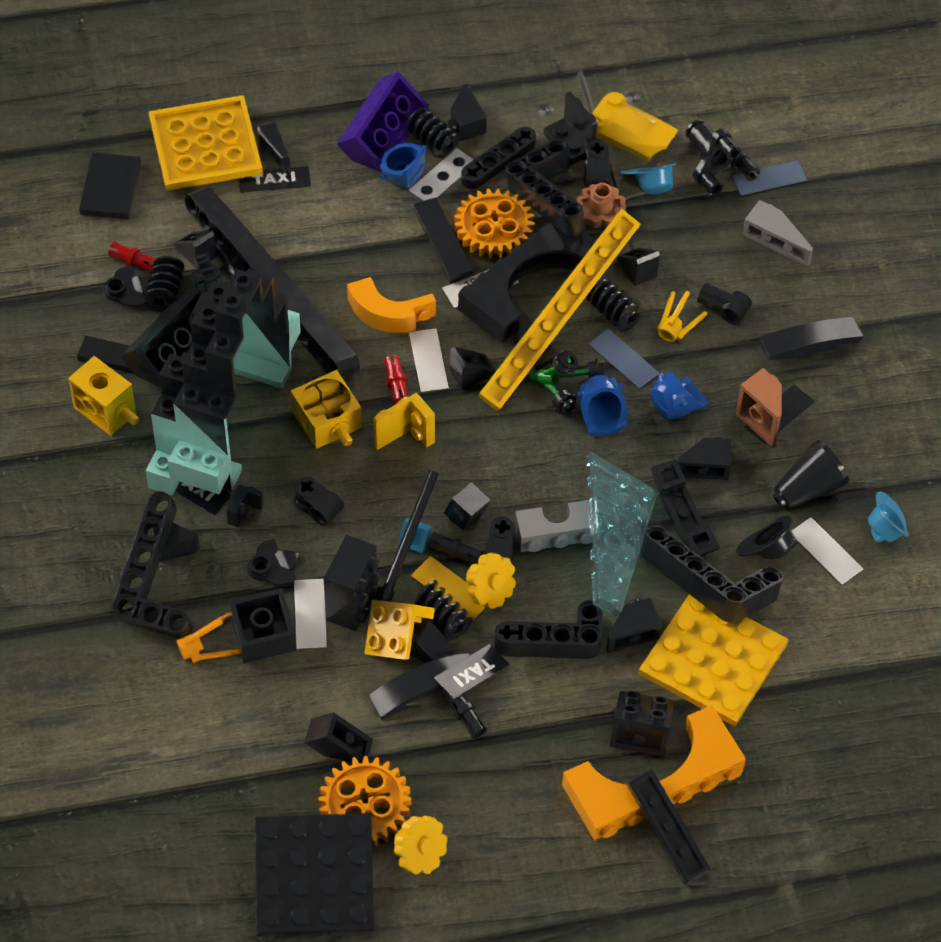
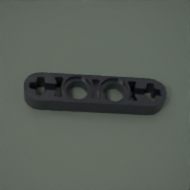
[461,127,536,189]

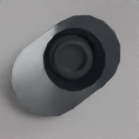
[736,515,798,560]

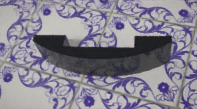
[651,459,720,556]
[369,653,470,720]

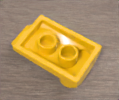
[592,92,679,161]

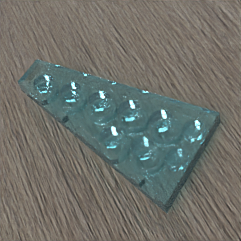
[586,452,658,617]

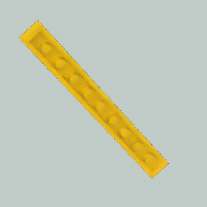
[477,208,641,412]

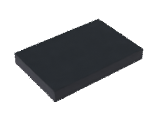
[79,152,141,219]

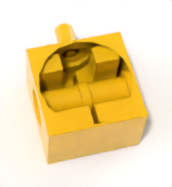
[68,356,139,436]
[290,370,362,449]

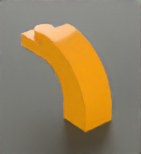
[347,277,436,333]

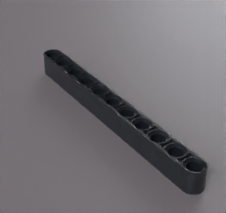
[184,187,360,377]

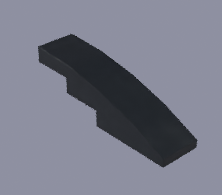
[758,317,863,360]

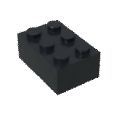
[323,535,380,631]

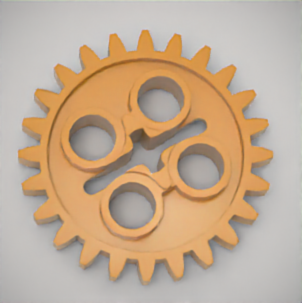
[454,188,535,259]
[318,756,412,846]

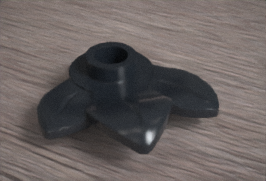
[103,265,149,307]
[247,539,299,586]

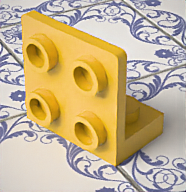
[373,392,435,450]
[365,600,435,660]

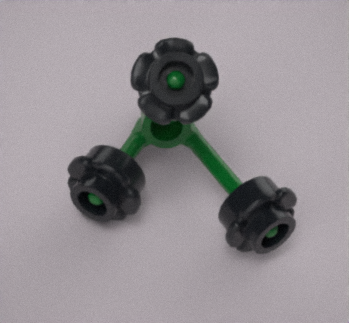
[530,350,604,414]

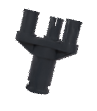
[685,119,760,196]

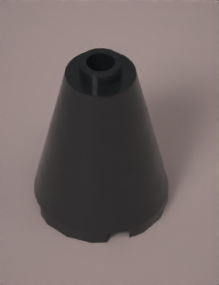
[773,440,849,509]

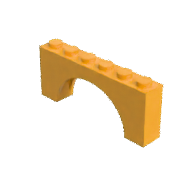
[562,705,746,841]

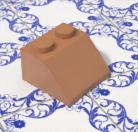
[736,368,782,447]

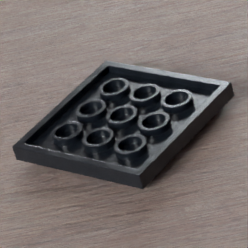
[255,813,374,935]

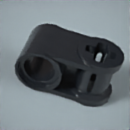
[584,139,611,186]
[294,476,344,526]
[485,517,515,564]

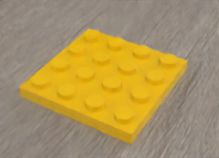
[149,95,263,191]
[638,594,789,727]

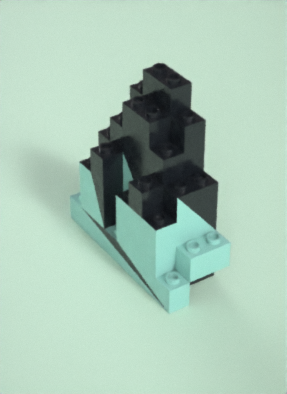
[146,269,301,496]

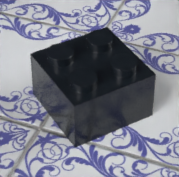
[229,588,297,663]

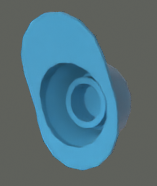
[620,163,677,194]
[868,491,909,543]

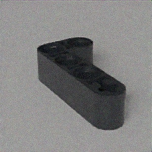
[494,600,602,659]

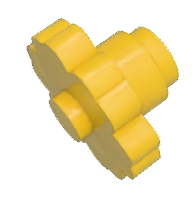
[466,552,516,609]
[394,815,448,875]

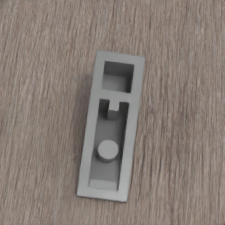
[742,200,813,267]

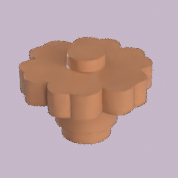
[576,183,626,228]

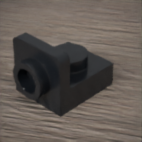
[226,484,264,527]

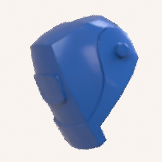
[380,143,427,189]
[650,371,710,420]
[578,375,627,436]

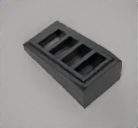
[257,122,291,174]

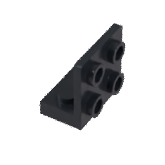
[543,91,598,166]
[609,691,675,757]

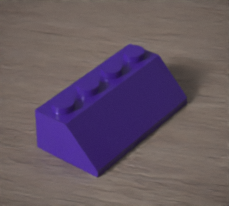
[337,71,429,172]

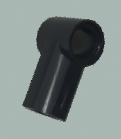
[697,282,752,325]

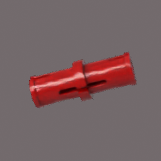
[108,241,156,272]
[384,355,408,405]

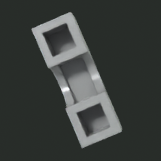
[515,499,601,552]

